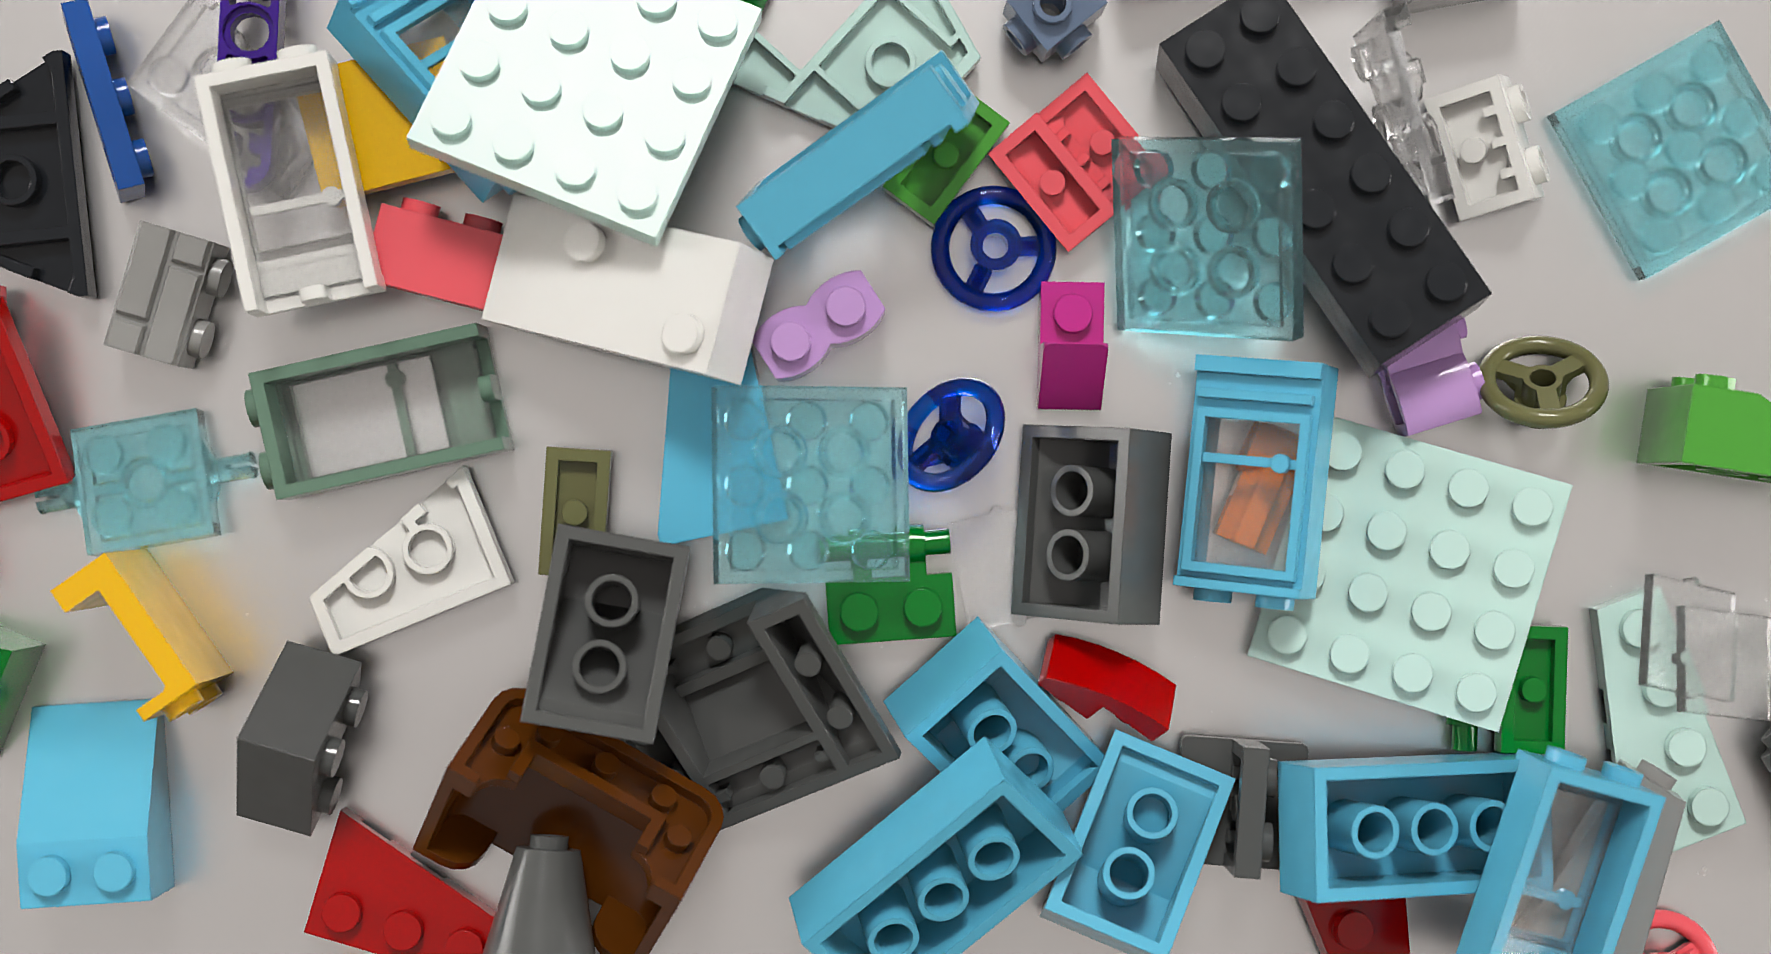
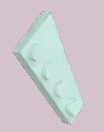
[1589,586,1747,852]

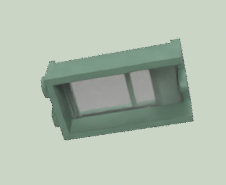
[244,323,514,500]

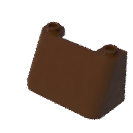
[412,688,724,954]

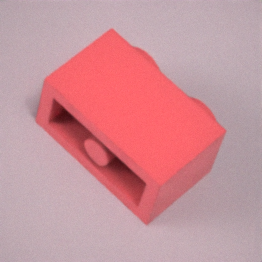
[373,197,503,311]

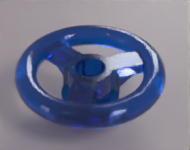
[931,186,1057,312]
[894,377,1005,492]

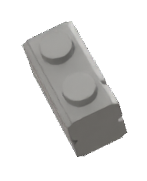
[103,220,233,369]

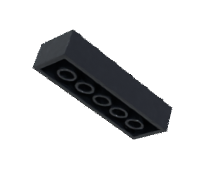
[1156,0,1492,379]

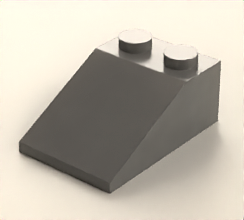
[520,524,690,745]

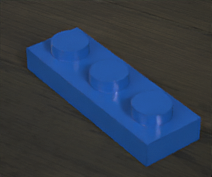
[61,0,154,203]

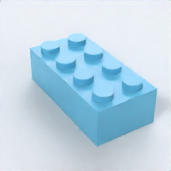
[789,736,1084,954]
[1278,752,1552,903]

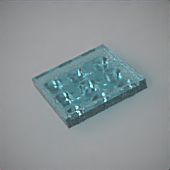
[1547,20,1771,281]
[1111,136,1304,342]
[711,385,910,584]

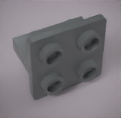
[1179,734,1308,879]

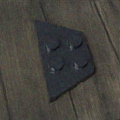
[0,50,97,299]

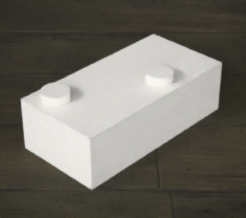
[481,193,774,385]

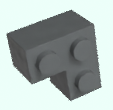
[236,640,368,837]

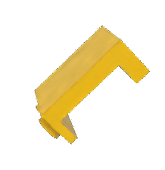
[297,37,455,209]
[50,548,234,722]

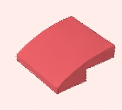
[988,73,1168,252]

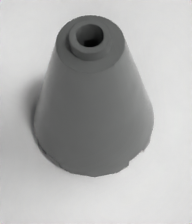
[482,834,596,954]

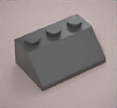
[1011,424,1172,625]

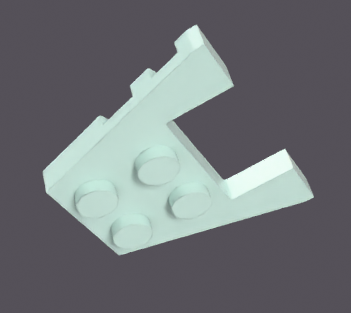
[732,0,981,128]

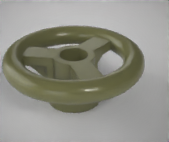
[1479,336,1609,429]

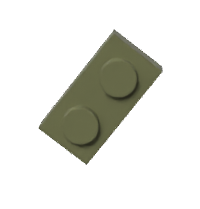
[538,446,612,575]

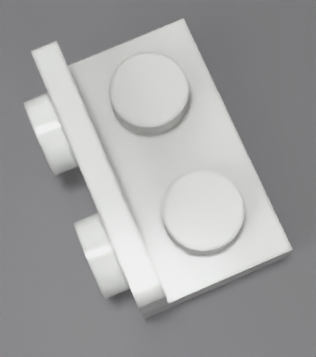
[1424,74,1550,221]

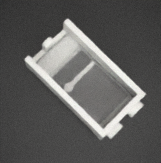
[193,44,387,318]

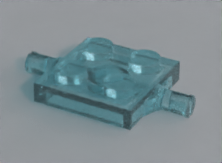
[35,408,258,557]

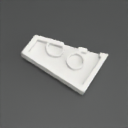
[308,465,515,655]

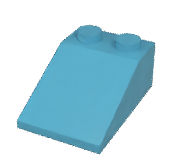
[883,616,1105,811]
[16,698,175,909]
[1039,729,1236,954]

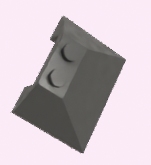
[620,588,901,830]

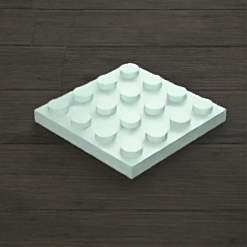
[406,0,762,247]
[1247,417,1573,733]

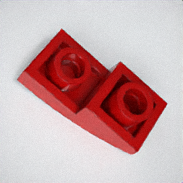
[1038,634,1176,741]

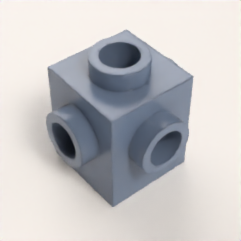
[1003,0,1108,63]

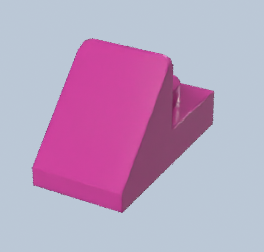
[1037,281,1108,410]

